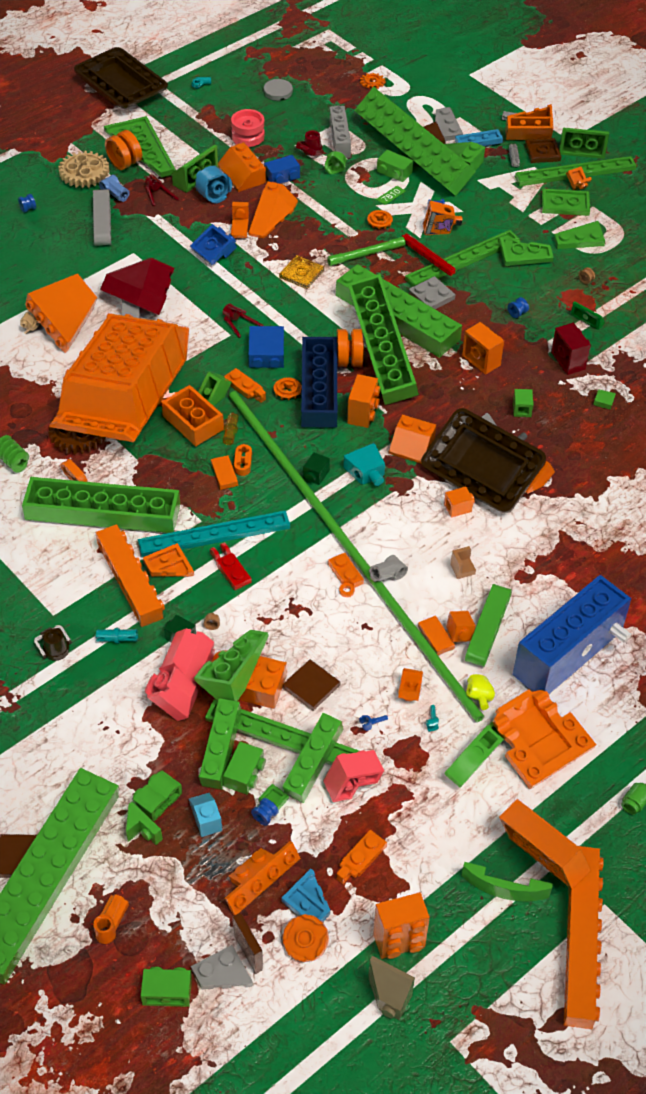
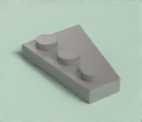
[435,107,463,141]

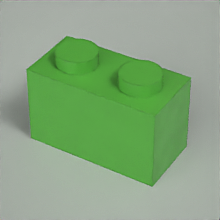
[377,150,413,182]
[223,741,266,795]
[141,967,192,1007]

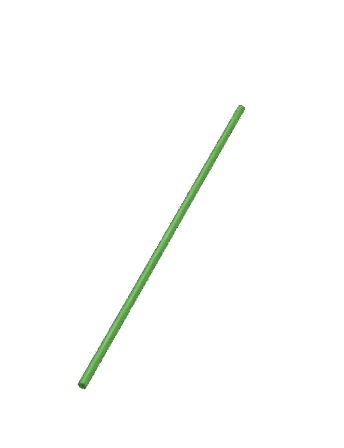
[229,391,484,722]

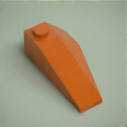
[248,181,298,239]

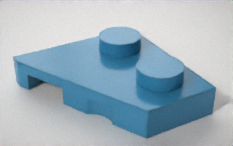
[282,869,331,922]

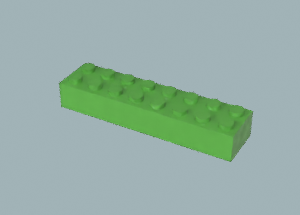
[336,264,462,358]
[348,274,419,405]
[22,477,180,533]

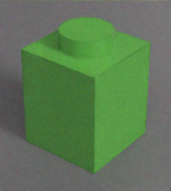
[513,389,533,417]

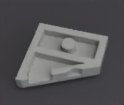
[191,945,253,990]

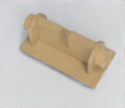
[20,310,39,334]

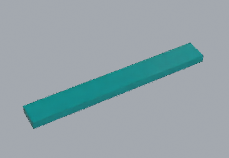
[138,510,290,557]

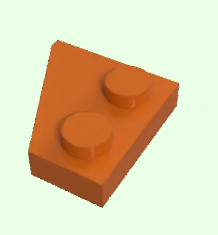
[143,543,194,577]

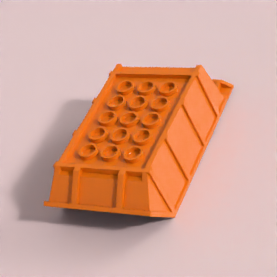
[49,313,189,442]

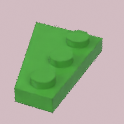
[554,221,605,249]
[499,237,554,266]

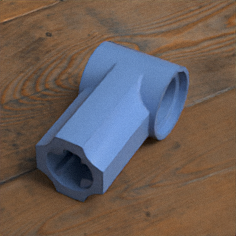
[99,175,129,202]

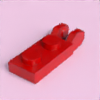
[210,542,252,590]

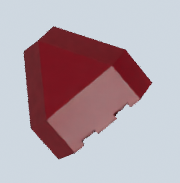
[100,258,175,315]

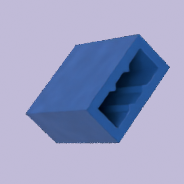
[249,326,284,368]

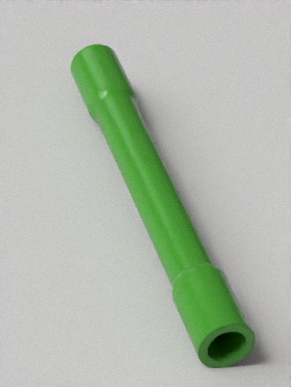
[327,237,405,266]

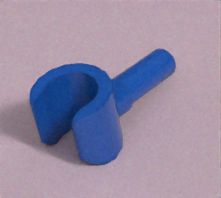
[359,715,388,731]

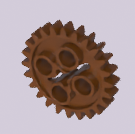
[48,415,106,454]

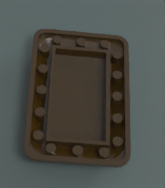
[74,47,168,108]
[421,408,546,513]

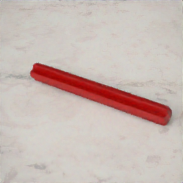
[402,233,456,276]

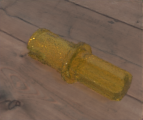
[223,412,239,445]

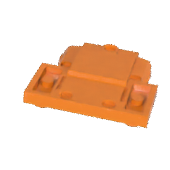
[493,689,597,789]

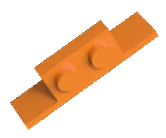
[225,841,301,915]

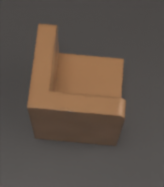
[450,546,476,579]

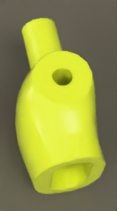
[466,674,495,710]

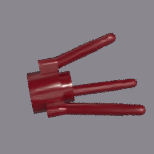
[145,174,179,206]
[223,303,264,338]

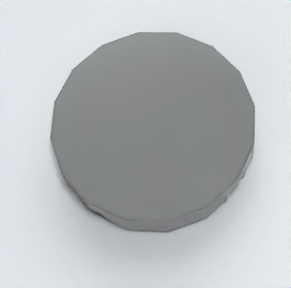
[264,79,293,101]

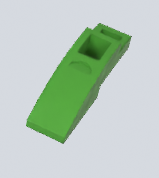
[444,721,504,788]

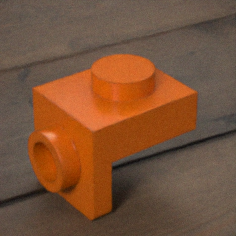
[566,167,592,190]
[398,668,423,701]

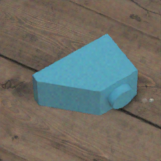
[189,793,222,837]

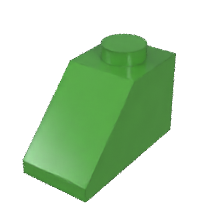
[198,372,232,406]

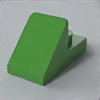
[126,802,163,845]

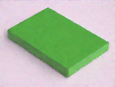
[542,189,590,216]

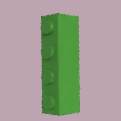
[199,698,242,790]
[282,713,343,803]

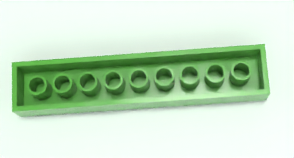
[354,86,476,196]
[0,768,119,985]

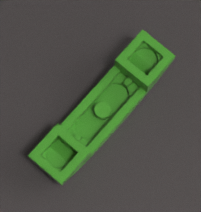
[461,862,553,902]

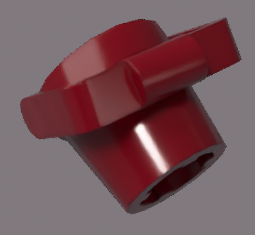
[296,130,324,156]

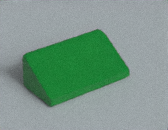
[571,301,605,330]

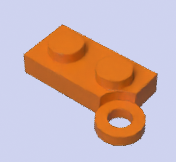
[328,553,364,597]

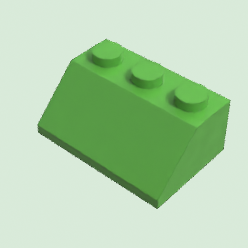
[559,127,609,159]
[172,145,218,193]

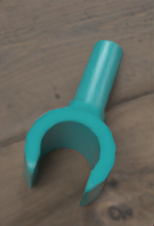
[426,705,439,732]

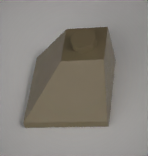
[368,956,415,1020]

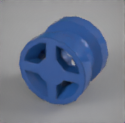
[18,193,36,213]
[508,297,529,318]
[251,798,279,826]

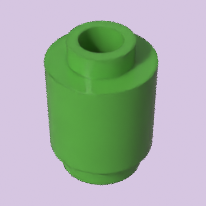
[621,782,646,815]

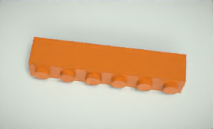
[96,524,165,627]

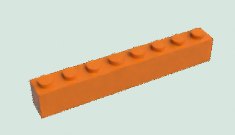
[564,846,603,1030]

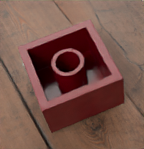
[551,322,591,375]

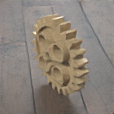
[58,151,110,188]

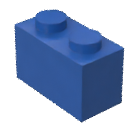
[264,155,300,184]

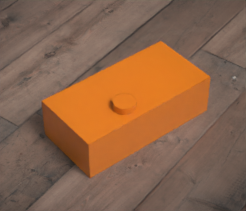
[499,799,591,889]

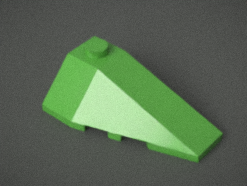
[194,630,269,701]

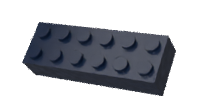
[301,337,338,427]

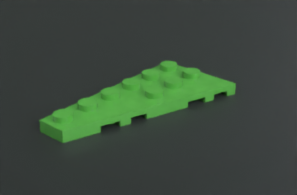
[104,116,176,177]

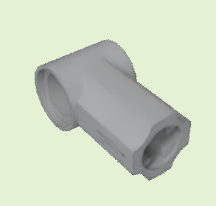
[369,554,408,582]

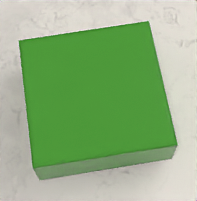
[594,389,616,410]
[258,784,289,810]

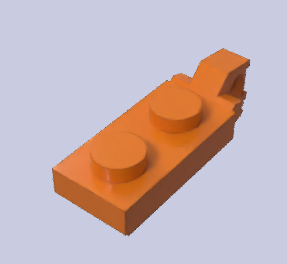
[224,368,266,403]
[336,830,387,885]

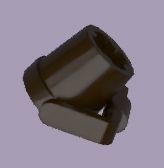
[33,625,72,661]

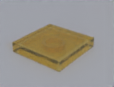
[279,255,324,289]

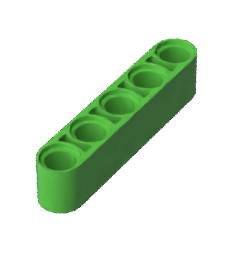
[465,584,512,667]

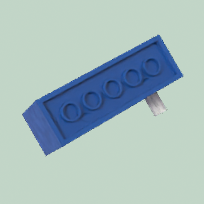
[513,575,631,694]

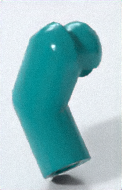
[192,77,211,89]

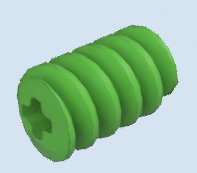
[0,435,29,473]

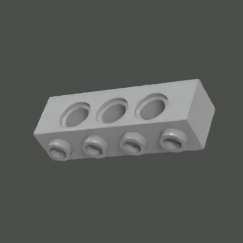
[329,106,351,158]

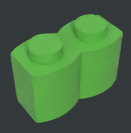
[133,770,182,821]

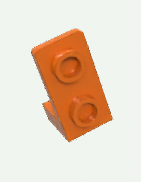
[231,202,249,238]

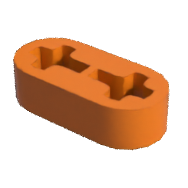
[234,444,252,476]
[60,459,88,482]

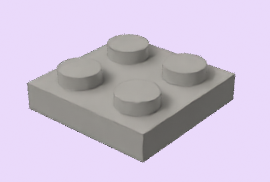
[408,276,455,309]

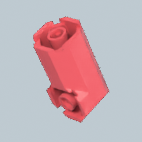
[145,628,215,721]

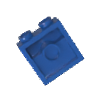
[190,224,237,265]

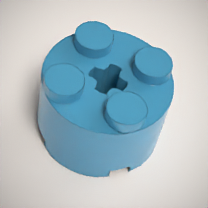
[196,166,232,203]

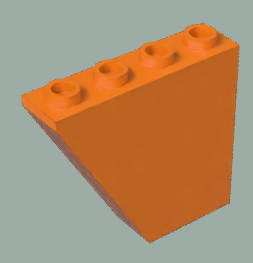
[25,274,97,353]

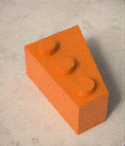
[505,104,554,140]

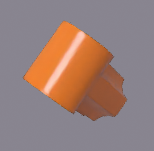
[93,894,129,944]

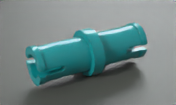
[96,627,138,643]

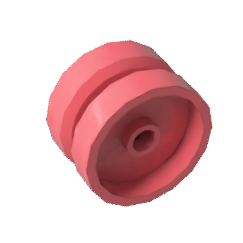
[231,109,265,147]

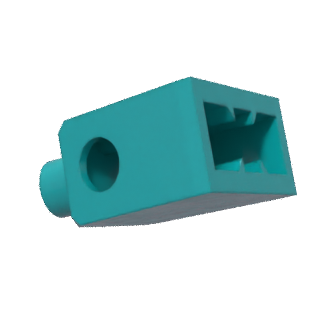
[344,443,385,486]

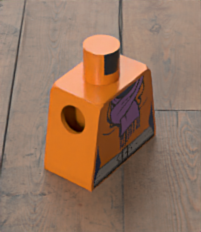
[423,201,462,235]

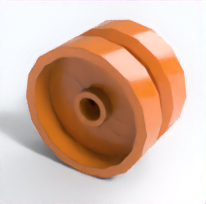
[105,130,142,170]
[337,329,364,367]

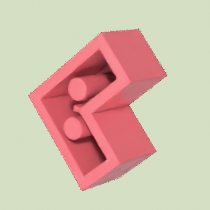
[323,750,384,802]

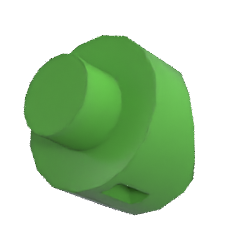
[325,151,347,174]

